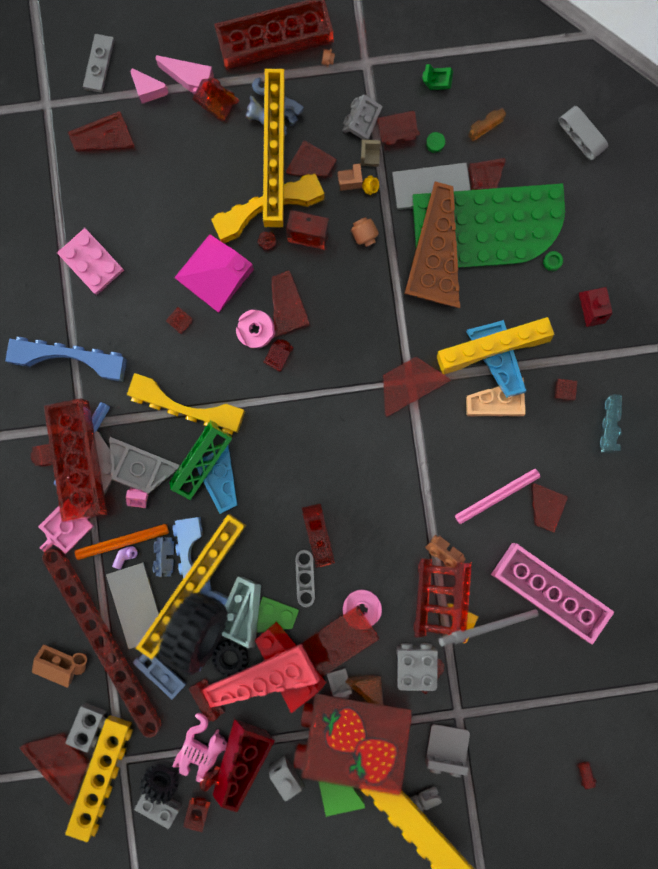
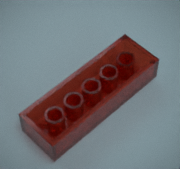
[214,0,333,69]
[44,398,107,523]

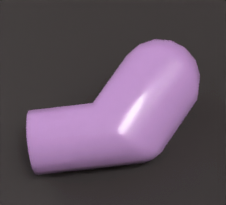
[112,546,138,570]

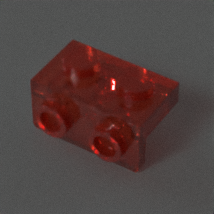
[192,78,239,121]
[377,110,420,145]

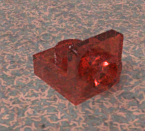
[264,339,294,371]

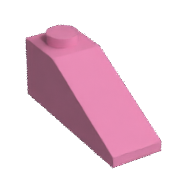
[156,55,213,96]

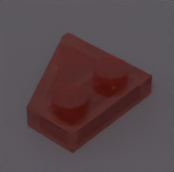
[469,158,506,190]
[531,483,568,532]

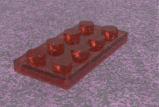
[297,605,379,677]

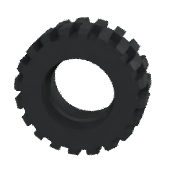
[158,592,228,675]

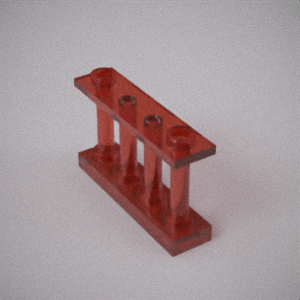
[413,558,472,644]

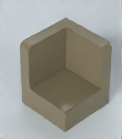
[360,140,381,167]

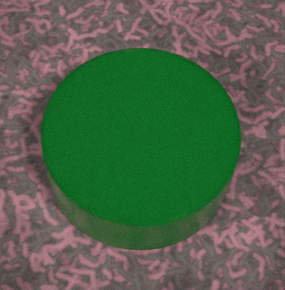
[426,132,445,153]
[543,251,563,271]

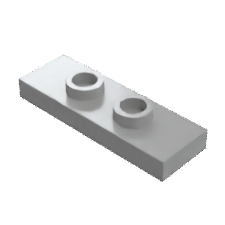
[83,34,115,93]

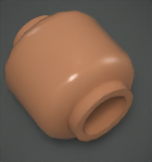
[351,217,379,247]

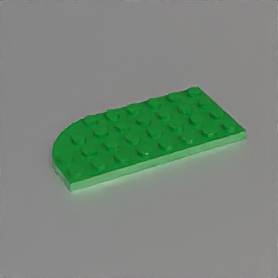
[412,184,565,268]

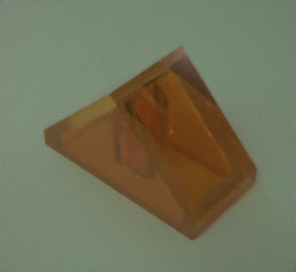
[345,674,383,708]

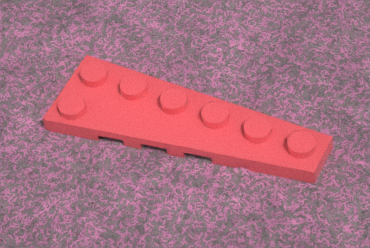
[202,644,320,708]

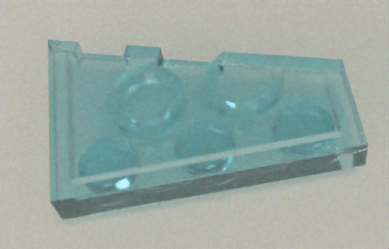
[600,394,622,453]

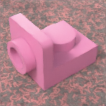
[126,488,149,508]

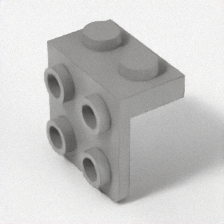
[396,643,438,691]
[425,724,470,777]

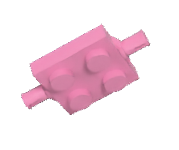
[38,499,94,554]

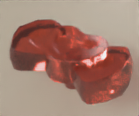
[199,766,220,792]

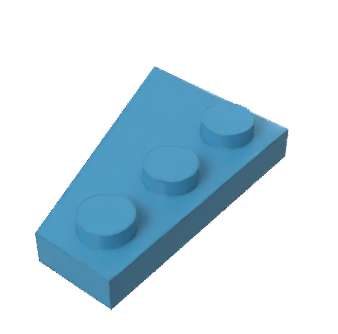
[196,445,238,514]

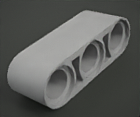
[559,106,608,160]
[295,549,315,607]

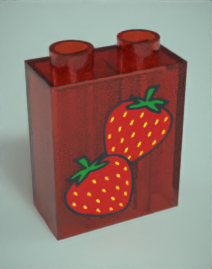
[294,694,412,797]

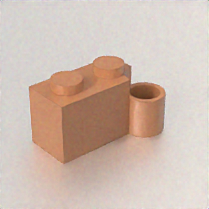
[32,644,87,688]

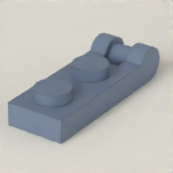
[133,654,186,699]

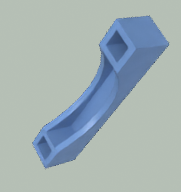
[5,337,127,382]

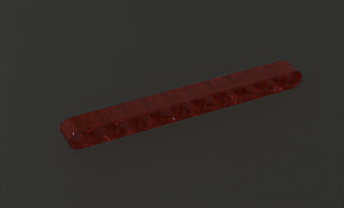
[42,548,162,738]

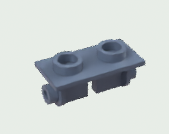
[153,537,174,577]

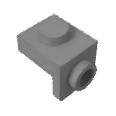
[327,668,352,700]

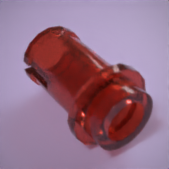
[578,762,597,789]

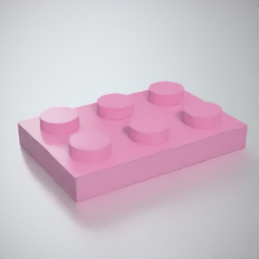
[57,228,124,295]

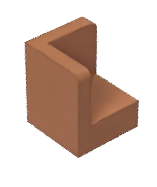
[338,164,363,191]

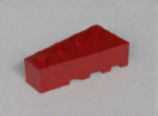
[255,621,327,713]

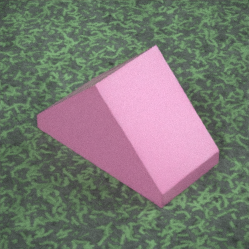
[130,68,168,103]

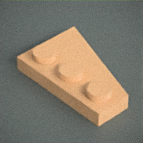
[466,378,525,416]

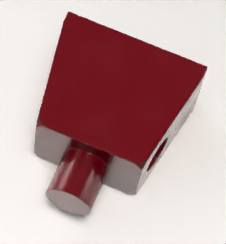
[579,287,612,327]

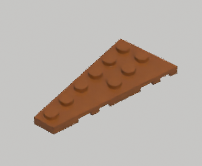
[404,181,460,309]

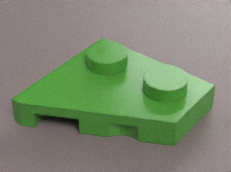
[257,596,299,632]

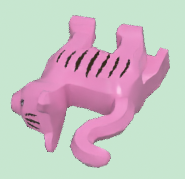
[172,713,227,784]

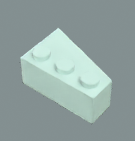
[222,576,261,648]

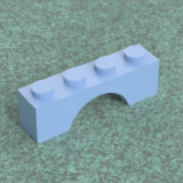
[173,517,211,595]

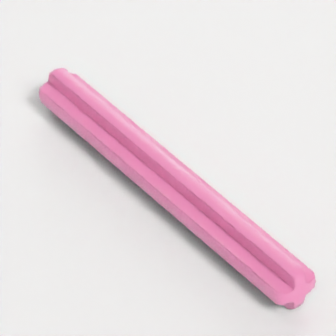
[455,469,540,524]

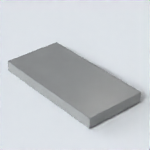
[392,163,470,210]
[106,562,160,649]

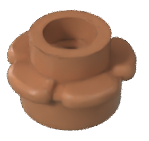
[321,48,335,68]

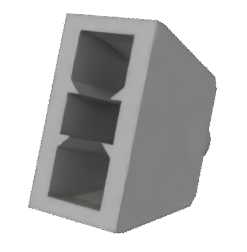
[269,755,305,802]

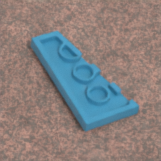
[467,320,526,398]

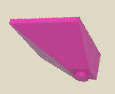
[174,235,254,313]

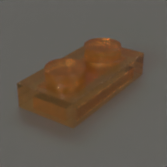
[469,108,507,141]

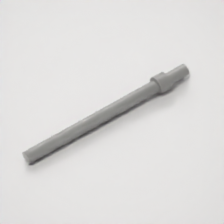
[439,609,539,646]

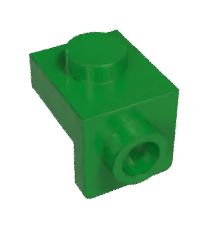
[422,64,453,90]

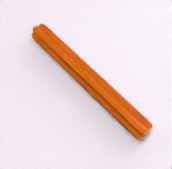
[75,524,169,560]

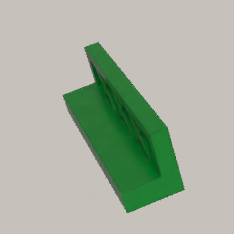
[169,420,232,500]

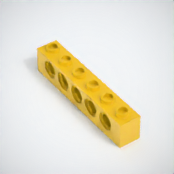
[65,715,133,842]

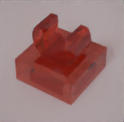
[166,307,193,334]

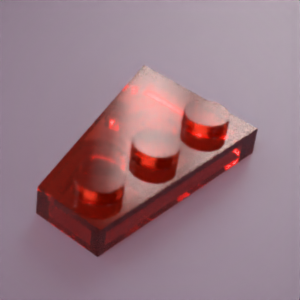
[68,111,135,152]
[272,270,310,338]

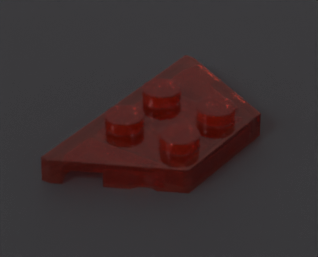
[383,357,450,417]
[19,733,88,805]

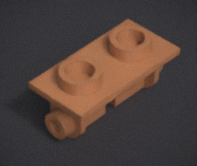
[425,535,466,571]

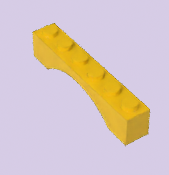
[211,174,324,244]
[437,317,555,375]
[127,373,245,435]

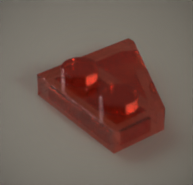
[286,140,337,177]

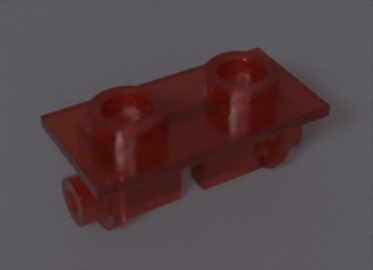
[188,678,225,722]

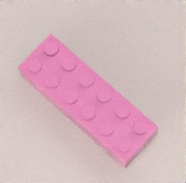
[491,543,614,645]

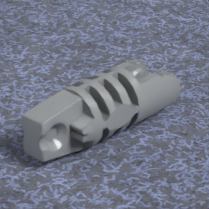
[409,787,442,812]

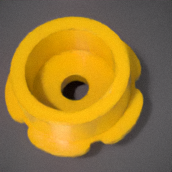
[362,175,379,195]

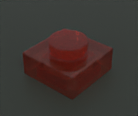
[555,379,577,401]

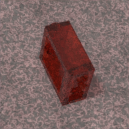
[286,210,329,249]

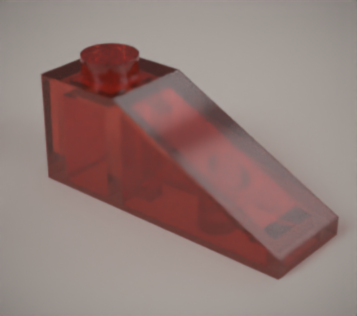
[302,504,335,568]

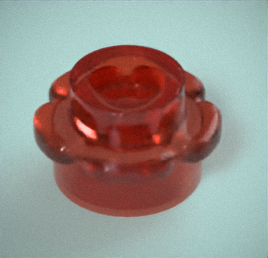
[258,231,276,250]

